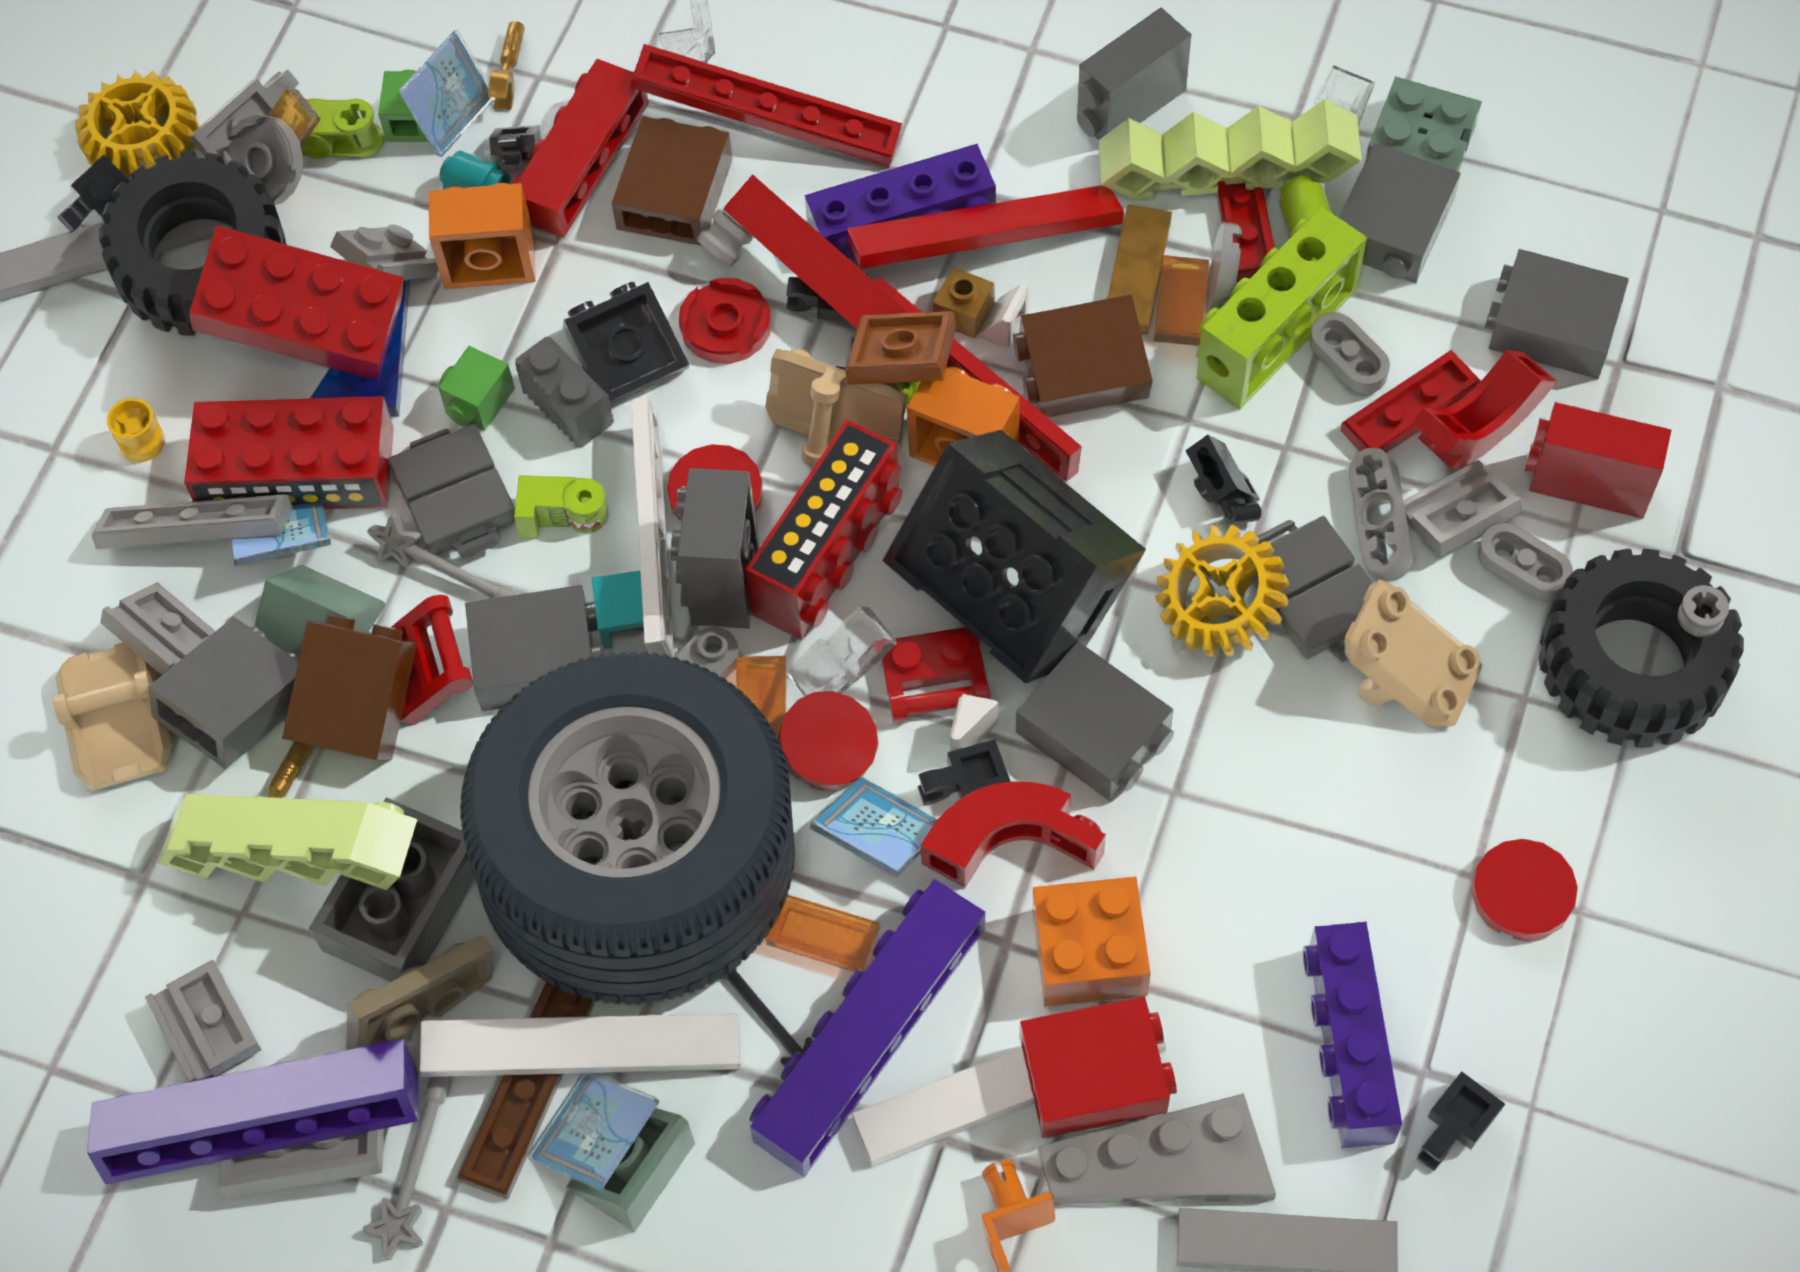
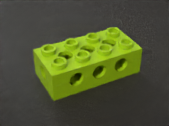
[1196,207,1367,409]

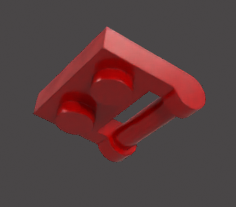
[391,594,473,724]
[879,627,991,723]

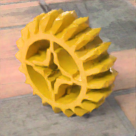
[75,70,199,178]
[1155,525,1289,657]

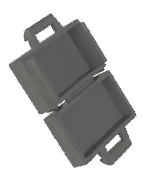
[388,424,515,559]
[1251,515,1373,662]

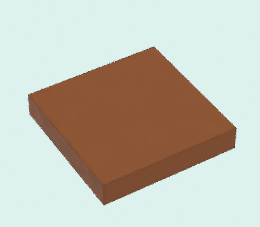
[845,311,956,384]

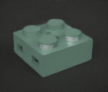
[1365,76,1482,172]

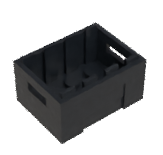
[882,430,1146,684]

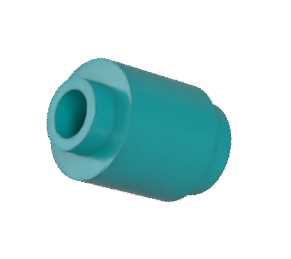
[439,150,511,190]

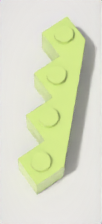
[1099,99,1362,200]
[158,794,417,890]

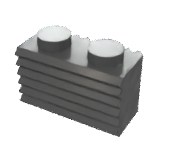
[515,337,614,448]

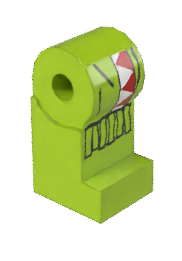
[514,475,609,538]

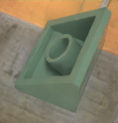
[254,564,386,657]
[566,1107,695,1232]

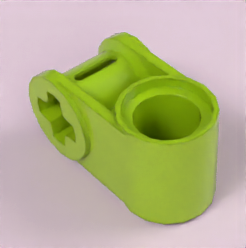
[294,98,385,159]

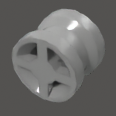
[696,208,754,266]

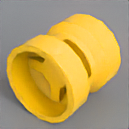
[106,398,165,462]

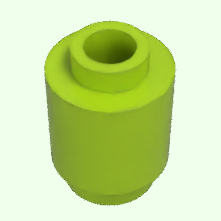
[1279,175,1332,234]

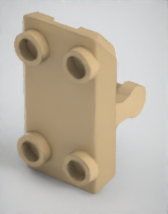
[765,349,907,467]
[1345,579,1482,727]
[53,642,172,791]

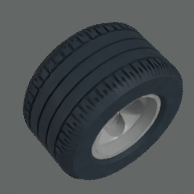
[460,651,795,1005]

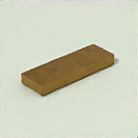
[1107,204,1172,334]

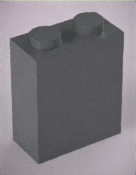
[1077,7,1192,140]
[1339,142,1461,283]
[1485,249,1629,379]
[465,585,603,711]
[148,616,299,769]
[1016,641,1174,801]

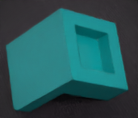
[591,570,644,650]

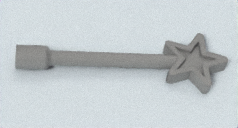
[367,513,518,598]
[363,1076,452,1260]

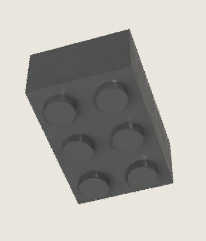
[671,468,760,629]
[309,797,475,982]

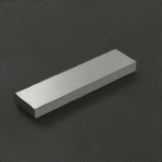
[91,494,292,549]
[1177,1208,1398,1272]

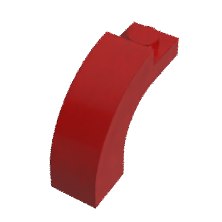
[1412,350,1557,469]
[920,781,1106,888]

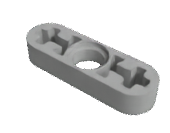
[1349,448,1413,582]

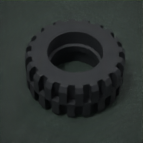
[99,151,287,336]
[1538,548,1744,748]

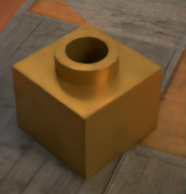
[933,267,995,339]

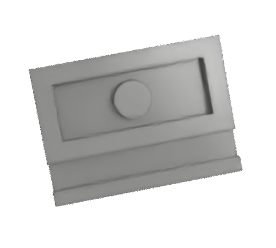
[330,224,439,280]
[1404,459,1521,557]
[100,582,215,675]
[145,959,262,1082]

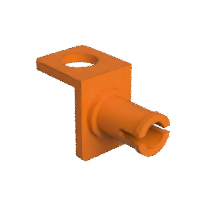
[981,1159,1056,1272]

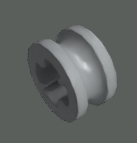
[1678,585,1729,637]

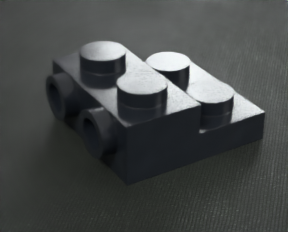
[563,282,690,404]

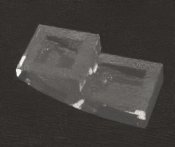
[786,606,897,696]

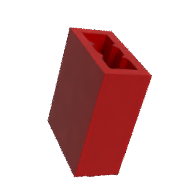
[1524,402,1672,519]
[1019,996,1177,1138]

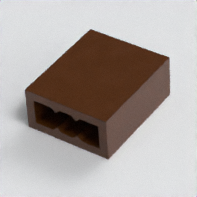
[611,116,733,246]
[1013,294,1153,417]
[282,614,417,760]

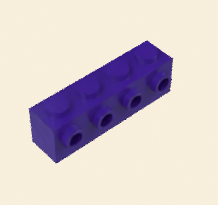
[804,143,996,259]
[1303,921,1402,1149]

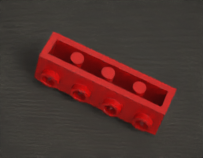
[511,58,649,238]

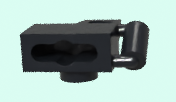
[1185,434,1262,524]

